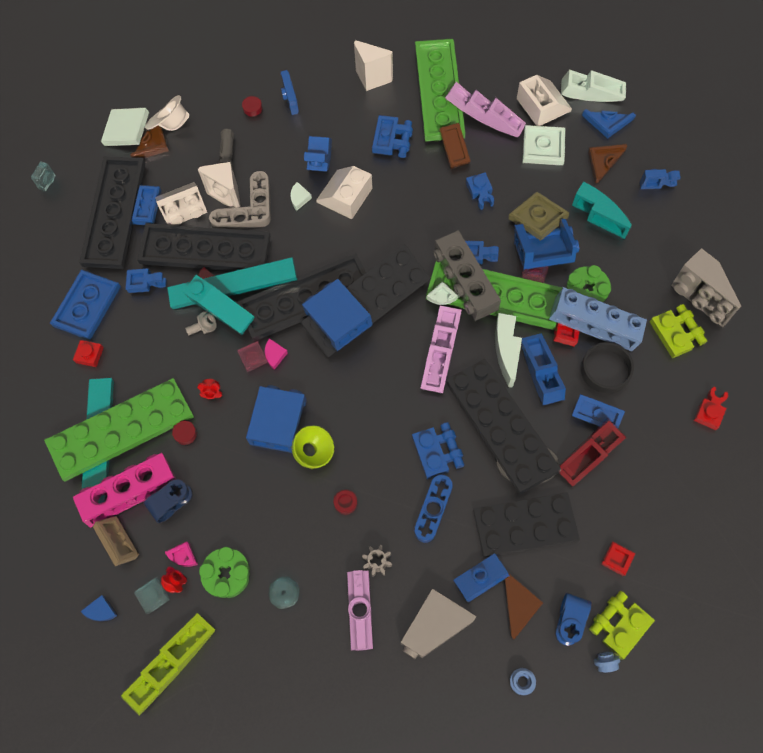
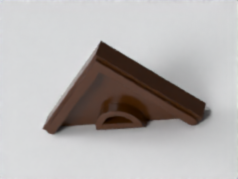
[130,125,169,158]
[588,144,627,183]
[504,574,543,640]

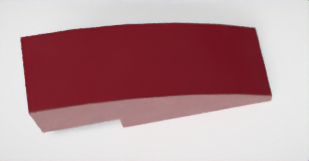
[559,418,626,487]

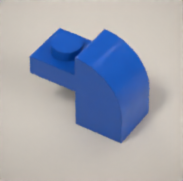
[304,136,332,171]

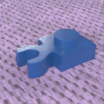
[639,169,681,189]
[466,172,494,210]

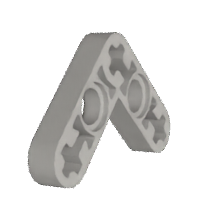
[209,171,271,229]

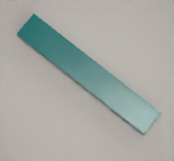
[167,258,298,309]
[82,378,114,504]

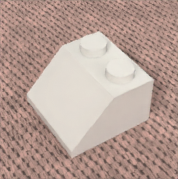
[316,166,372,219]

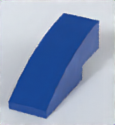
[521,333,566,405]

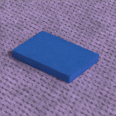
[50,269,121,340]

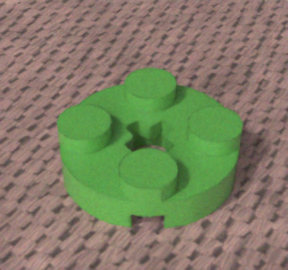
[566,265,611,303]
[199,547,250,598]

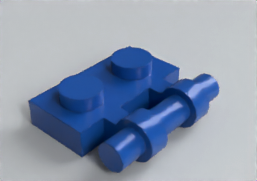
[372,115,413,158]
[412,422,465,479]

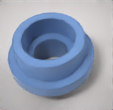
[594,652,621,673]
[510,668,536,695]

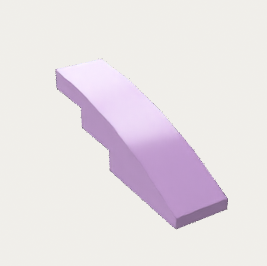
[445,82,526,137]
[421,305,462,394]

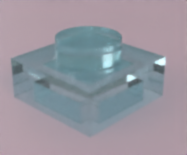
[31,161,56,191]
[134,578,170,614]

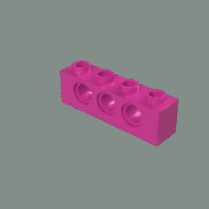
[73,453,177,528]

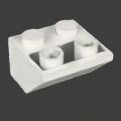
[517,75,572,126]
[155,182,207,225]

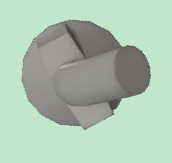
[185,312,217,336]

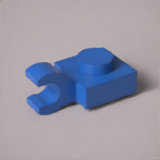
[465,241,499,264]
[126,268,167,293]

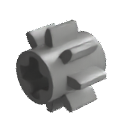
[362,545,392,577]

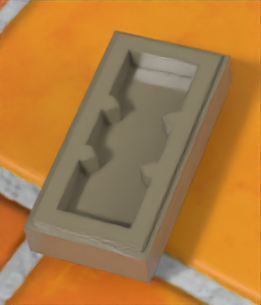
[93,516,139,566]

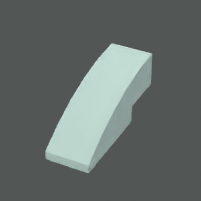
[561,69,626,102]
[495,313,522,387]

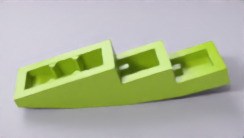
[121,613,215,716]

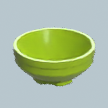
[291,426,334,469]

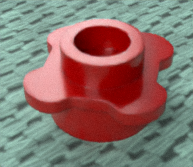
[197,379,222,399]
[161,567,187,593]

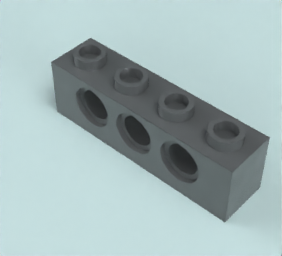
[433,230,501,321]

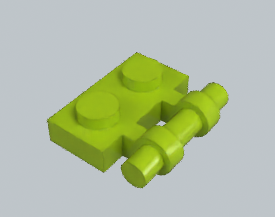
[650,304,707,359]
[589,591,655,660]

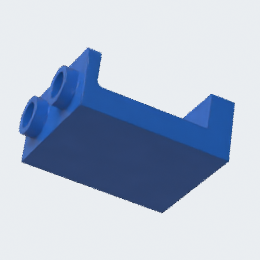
[514,219,579,270]
[302,279,372,351]
[246,385,307,453]

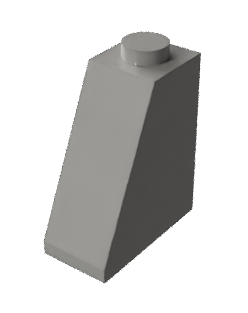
[401,589,476,659]

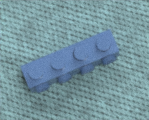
[549,287,647,351]

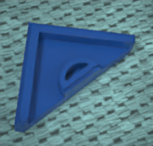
[582,109,636,139]

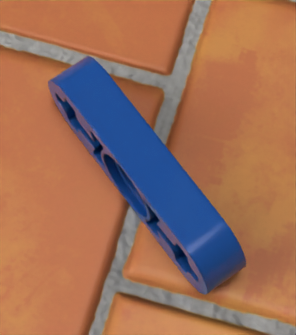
[414,475,453,543]

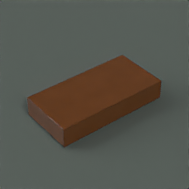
[439,123,471,169]

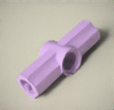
[347,570,373,651]

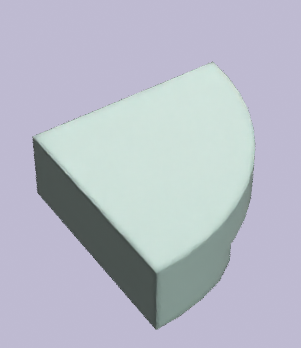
[291,182,312,211]
[427,282,458,305]

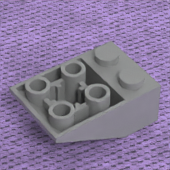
[671,248,741,328]

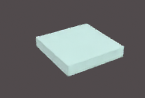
[101,108,149,146]
[522,125,565,165]

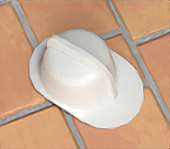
[145,95,189,131]

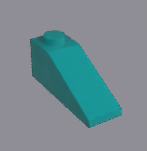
[183,275,255,335]

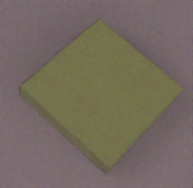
[509,192,569,241]

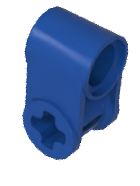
[555,593,592,646]

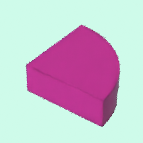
[265,339,288,370]
[165,541,198,567]

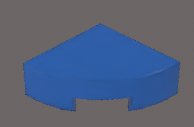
[81,595,118,621]

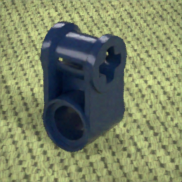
[144,479,193,523]

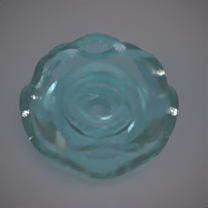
[268,577,299,609]

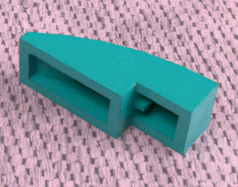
[572,181,632,239]

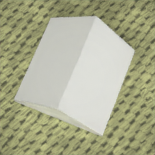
[354,40,393,91]
[198,162,241,208]

